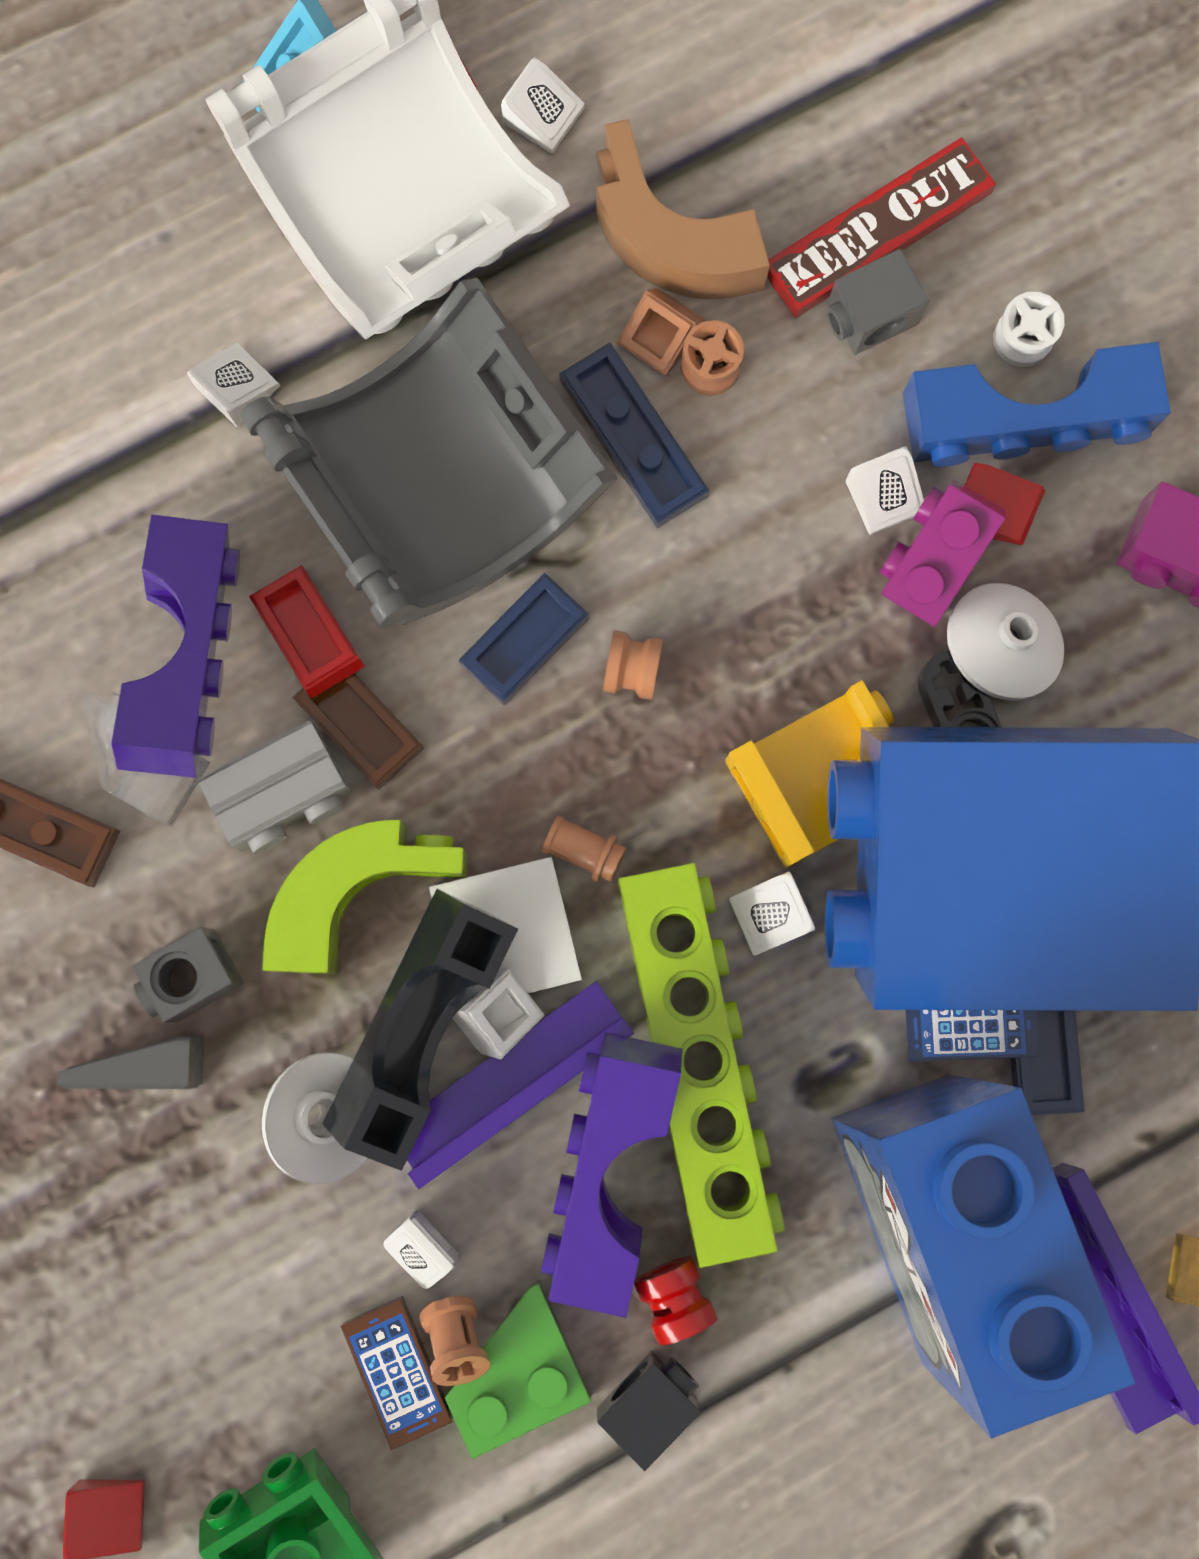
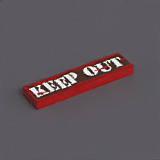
[767,137,996,318]

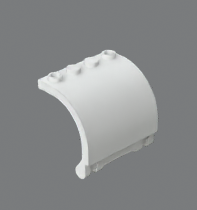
[205,0,570,340]

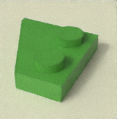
[445,1281,591,1459]

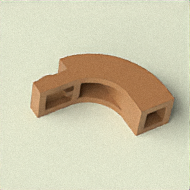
[596,119,770,299]

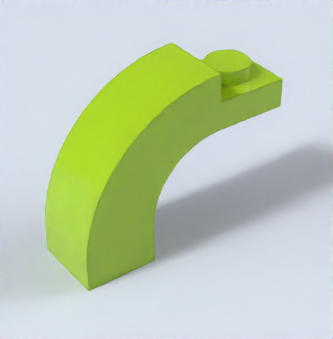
[262,820,468,974]

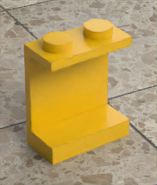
[725,680,894,869]

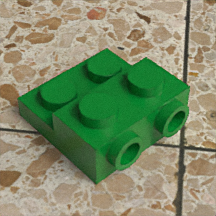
[199,1448,384,1559]

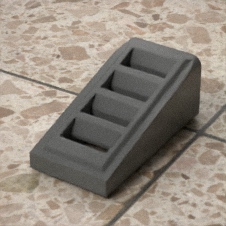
[57,1036,204,1089]

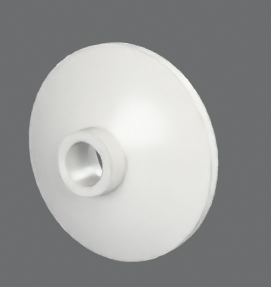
[947,583,1064,701]
[262,1052,367,1184]

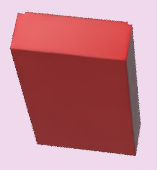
[249,565,365,699]

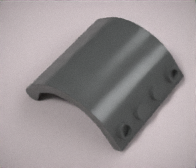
[239,278,618,628]

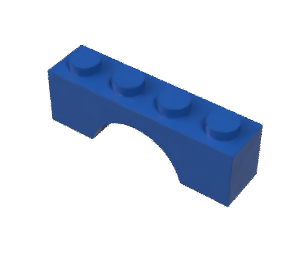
[903,342,1171,467]

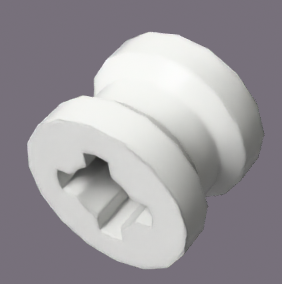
[993,292,1065,367]

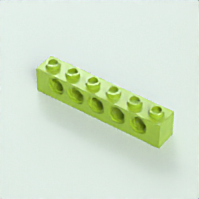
[618,863,785,1268]

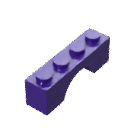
[111,514,240,778]
[541,1032,683,1318]

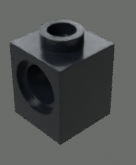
[597,1351,701,1472]

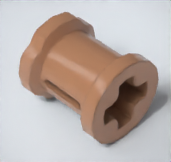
[419,1296,490,1386]

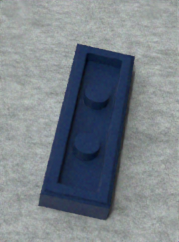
[559,342,709,528]

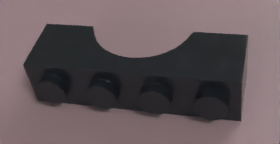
[322,889,518,1171]

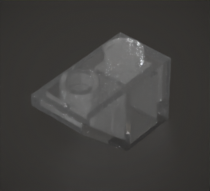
[81,692,211,826]

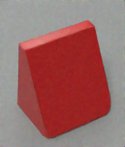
[964,463,1046,545]
[63,1479,145,1559]

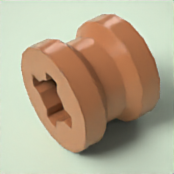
[681,320,745,396]
[603,630,663,700]

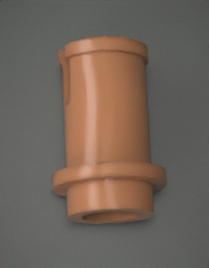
[542,815,627,882]

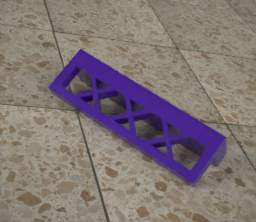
[407,981,635,1190]
[1052,1163,1199,1435]

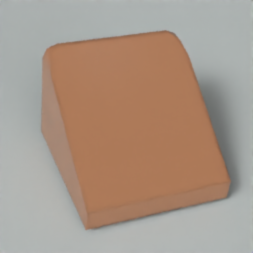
[616,288,706,376]

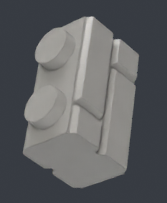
[197,720,352,854]

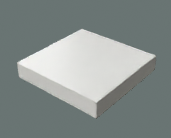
[429,857,582,994]

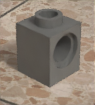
[826,249,929,355]
[132,926,244,1022]

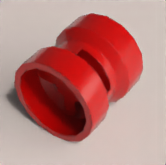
[634,1256,718,1345]

